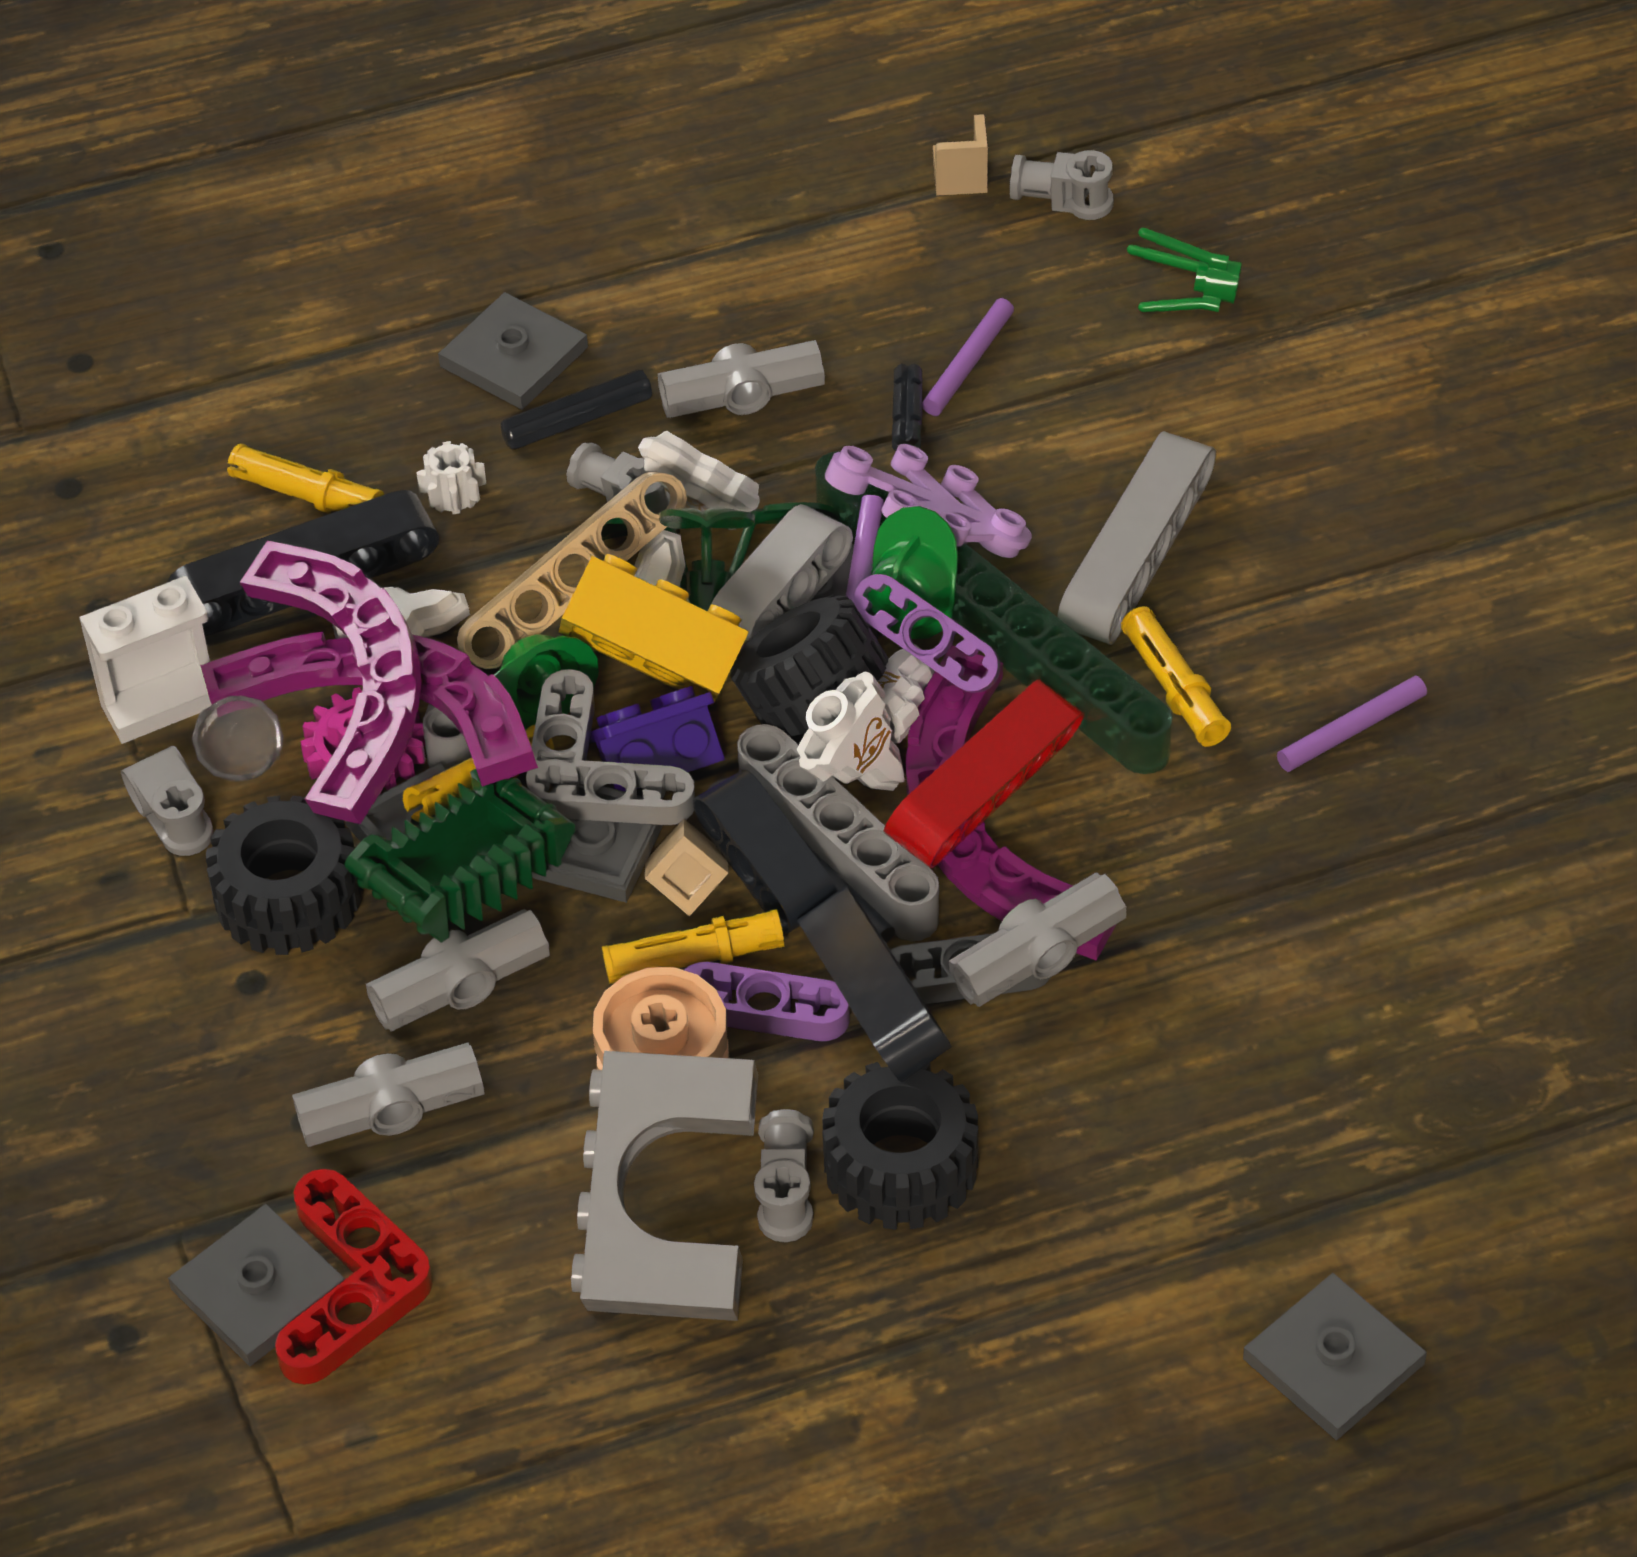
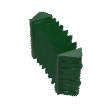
[345,769,576,943]

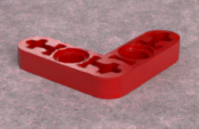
[275,1169,433,1385]

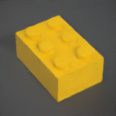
[559,554,749,706]

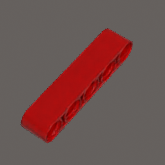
[883,679,1085,869]

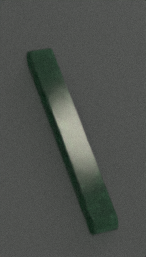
[815,451,1173,774]

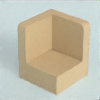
[933,114,988,196]
[645,819,728,916]

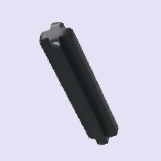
[500,369,652,450]

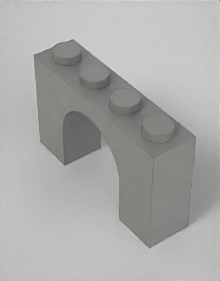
[571,1051,759,1321]

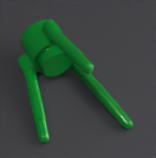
[1127,227,1242,312]

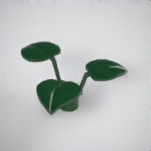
[601,502,842,611]

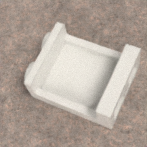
[79,576,213,744]

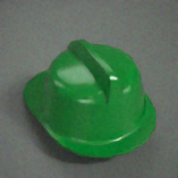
[868,506,958,639]
[494,634,599,730]

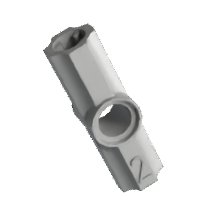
[658,340,825,418]
[949,872,1126,1007]
[366,909,550,1031]
[292,1043,485,1147]

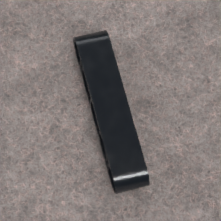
[167,490,439,636]
[797,886,952,1083]

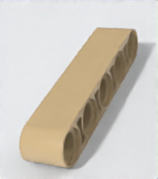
[457,472,687,669]

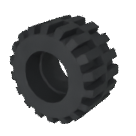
[730,595,888,737]
[206,796,362,955]
[822,1062,978,1230]

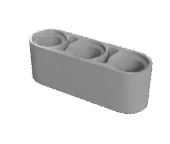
[712,504,853,645]

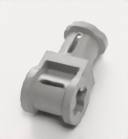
[1010,150,1113,220]
[566,442,670,513]
[754,1109,814,1242]

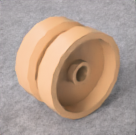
[593,967,730,1070]

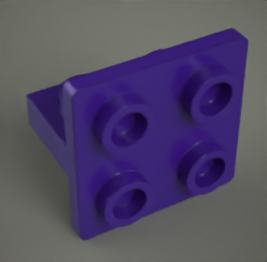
[589,686,725,792]

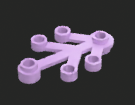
[825,444,1032,558]

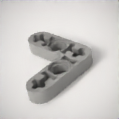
[526,669,695,825]

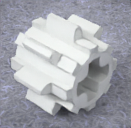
[416,441,486,514]

